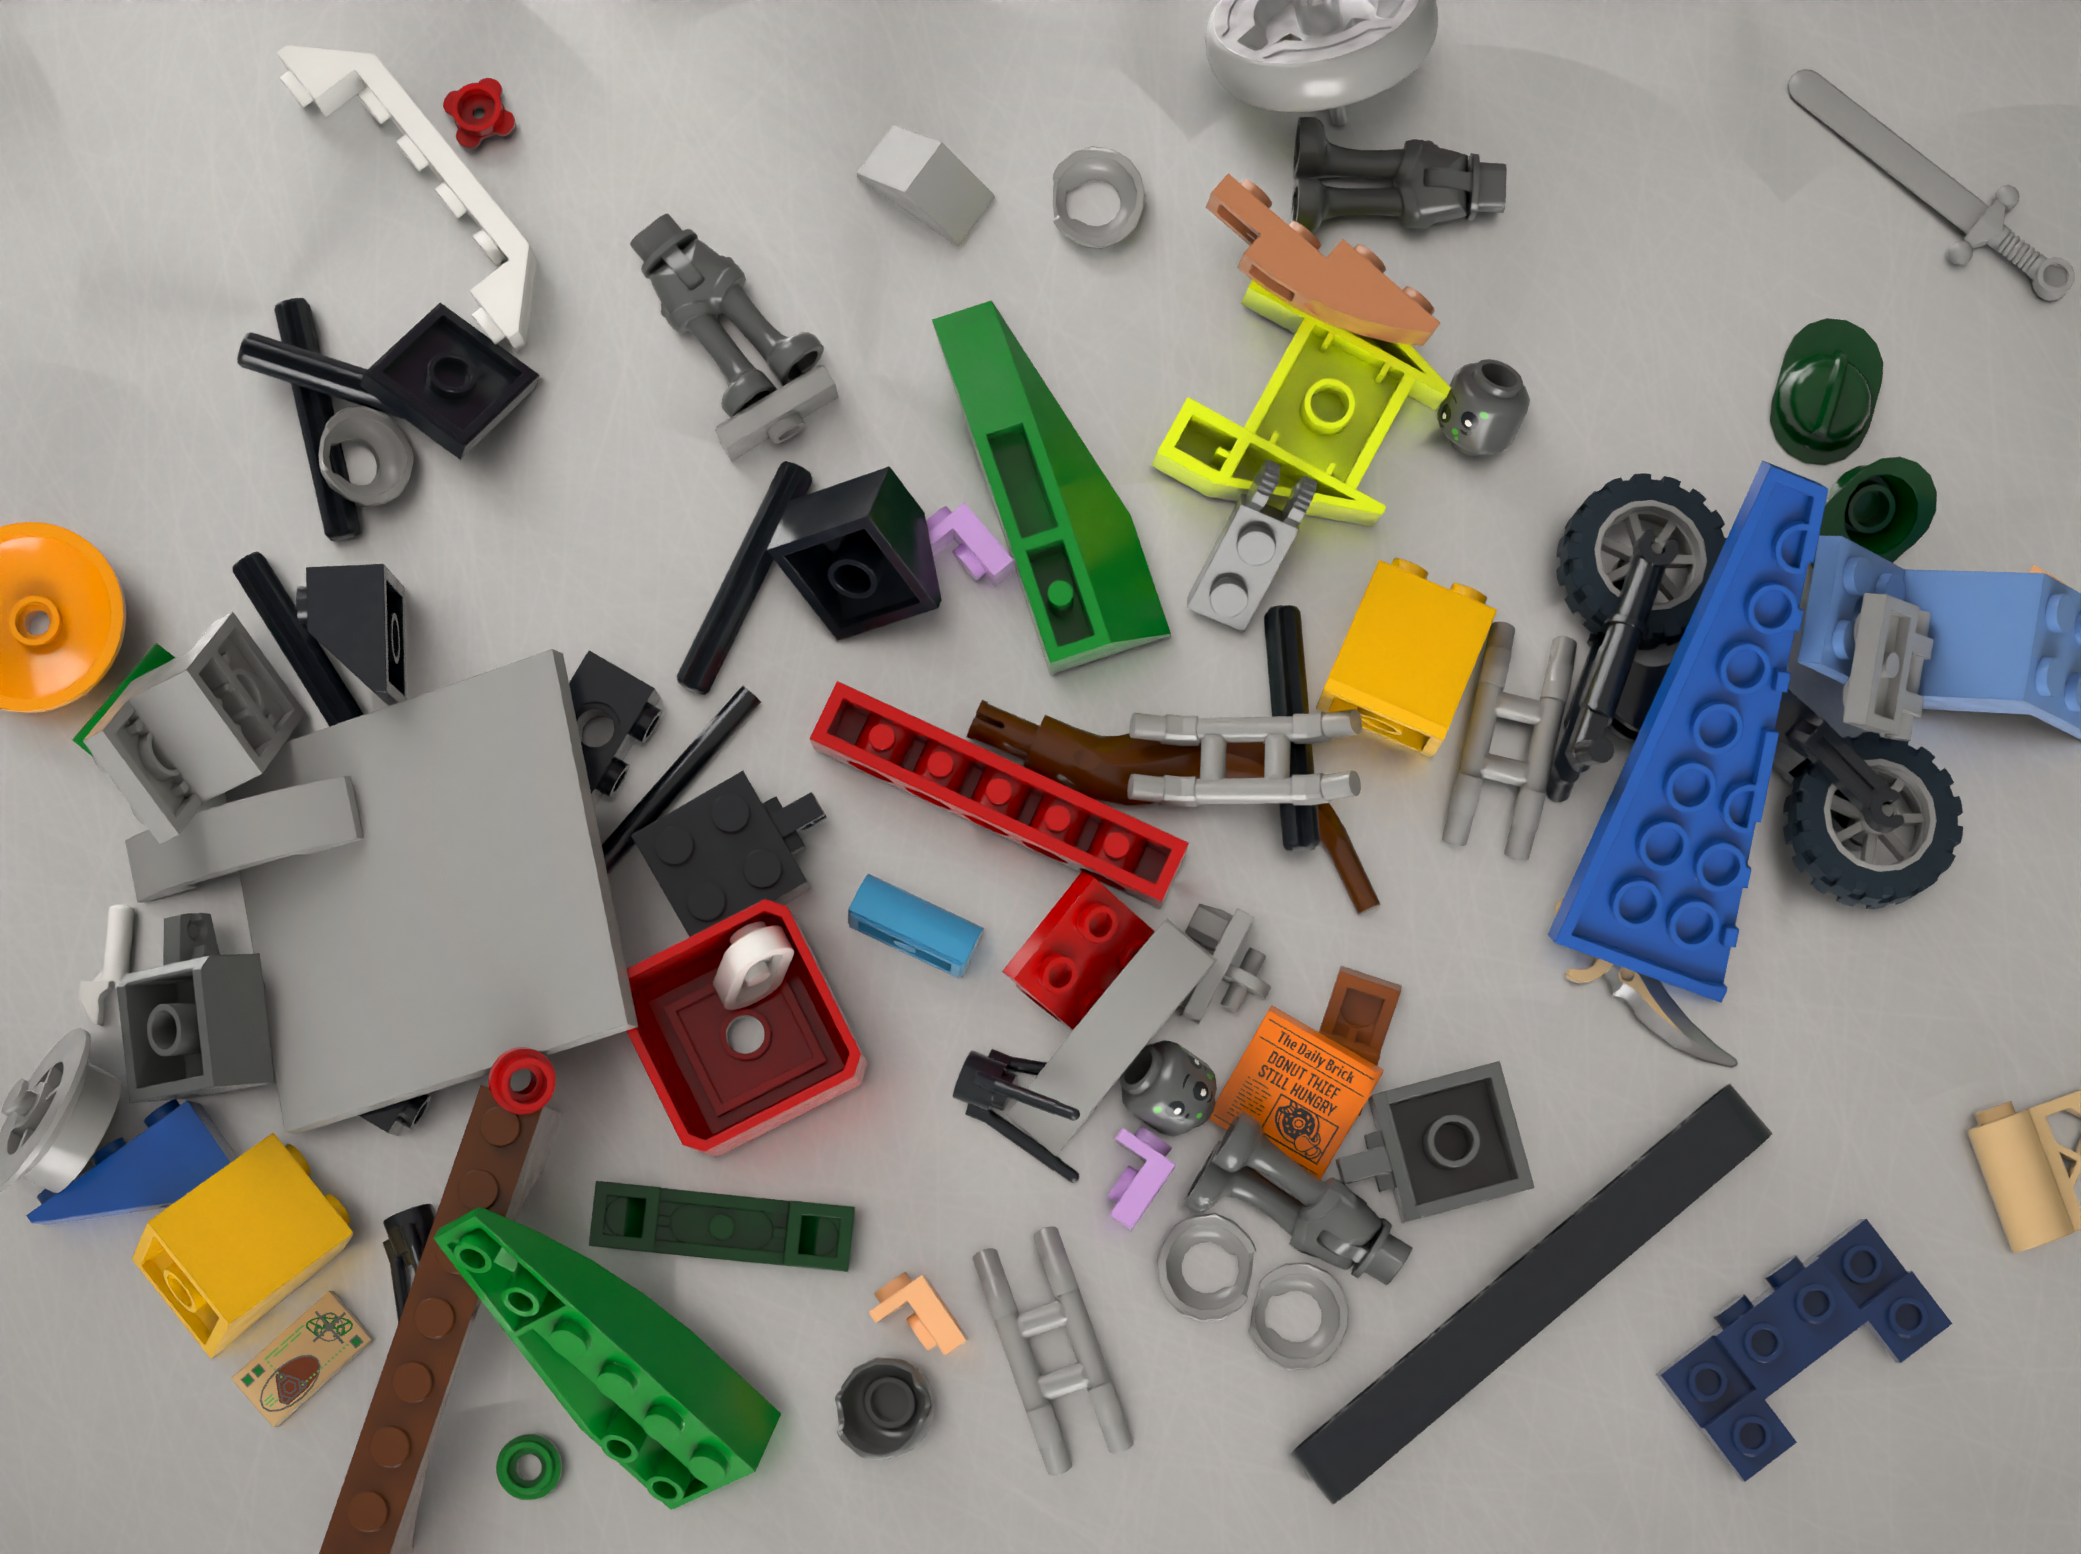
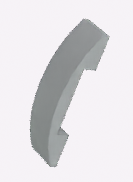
[125,776,364,903]
[1007,918,1217,1156]

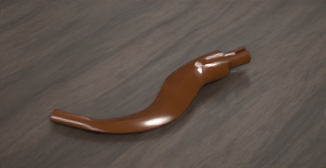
[966,700,1380,915]

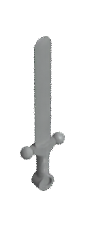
[1788,69,2075,301]

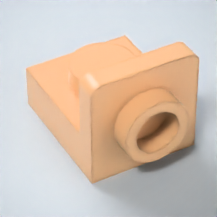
[869,1272,969,1355]

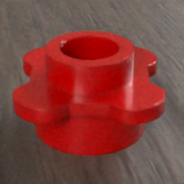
[443,78,515,149]

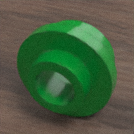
[496,1434,562,1500]

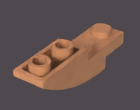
[1205,173,1440,346]

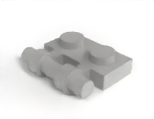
[1843,593,1934,741]

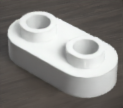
[713,921,794,1010]

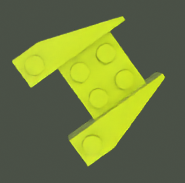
[1151,280,1451,527]

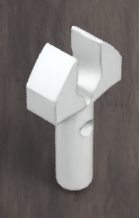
[78,904,134,1026]

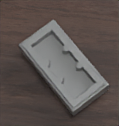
[715,365,839,461]

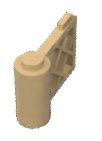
[1966,1090,2081,1253]

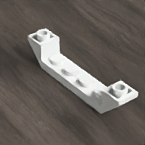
[277,45,537,353]

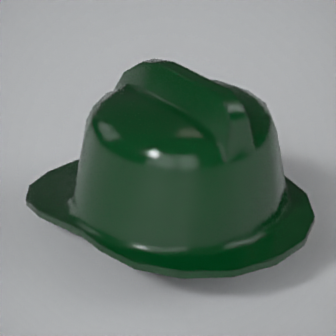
[1770,318,1883,465]
[1810,456,1937,569]

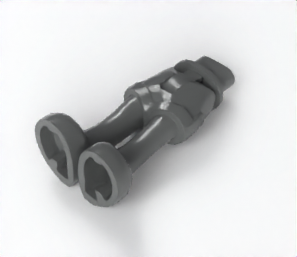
[1291,117,1507,232]
[630,213,824,418]
[1183,1111,1412,1285]

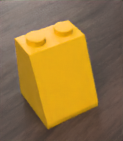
[1316,558,1497,758]
[132,1133,354,1359]

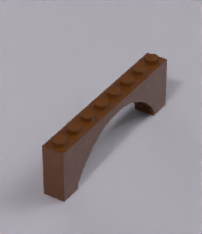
[319,1085,562,1554]

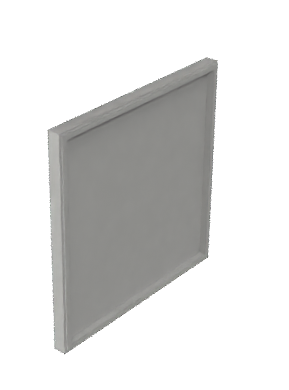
[225,649,638,1134]

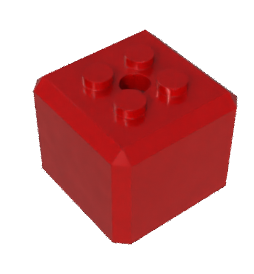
[626,899,868,1158]

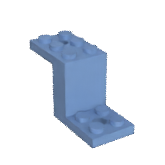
[1798,535,2081,740]

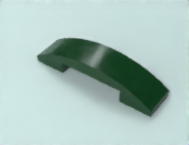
[588,1181,855,1272]

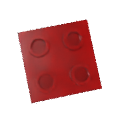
[1002,871,1155,1031]

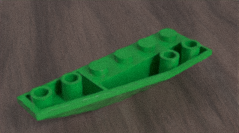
[932,300,1171,675]
[433,1207,781,1510]

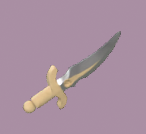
[1555,898,1738,1068]

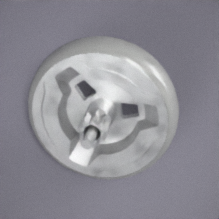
[1205,0,1438,126]

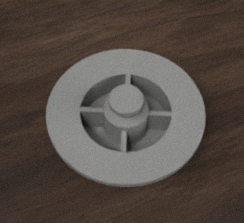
[0,1028,122,1193]

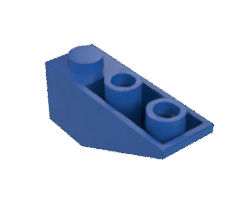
[26,1099,238,1225]

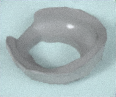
[1053,146,1146,249]
[318,406,414,507]
[1157,1213,1256,1322]
[1248,1263,1348,1371]

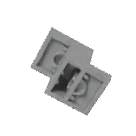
[83,612,306,844]

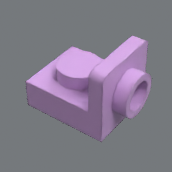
[926,502,1014,587]
[1107,1126,1176,1231]

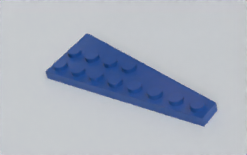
[1547,460,1828,1003]

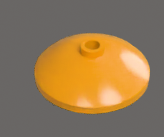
[0,522,126,713]

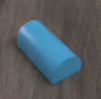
[848,874,984,978]

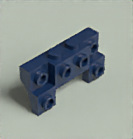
[1655,1219,1952,1482]

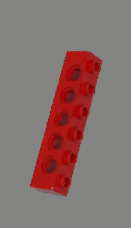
[810,681,1189,909]

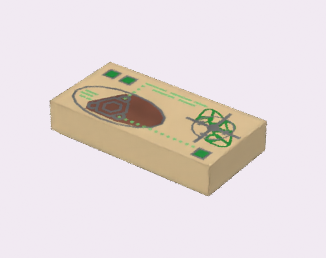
[231,1291,375,1427]

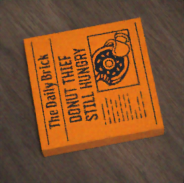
[1209,1005,1384,1180]

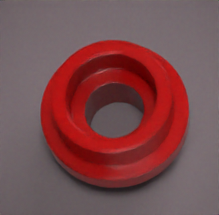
[488,1047,556,1115]

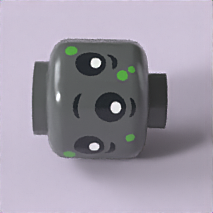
[1437,359,1530,456]
[1120,1040,1217,1137]

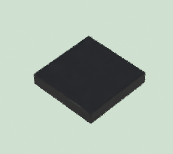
[360,302,540,460]

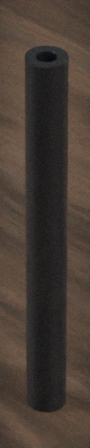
[602,685,761,875]

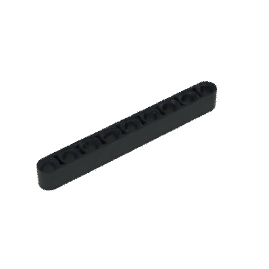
[1291,1083,1772,1505]

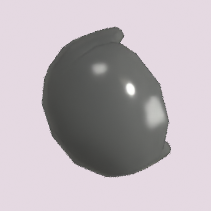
[835,1357,934,1460]

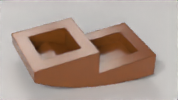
[1319,966,1402,1116]

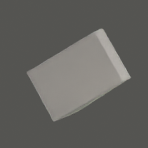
[857,125,995,247]

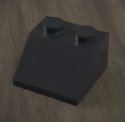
[767,466,942,641]
[296,564,407,706]

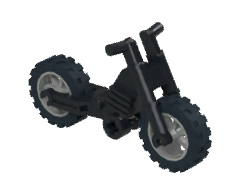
[1546,473,1963,909]

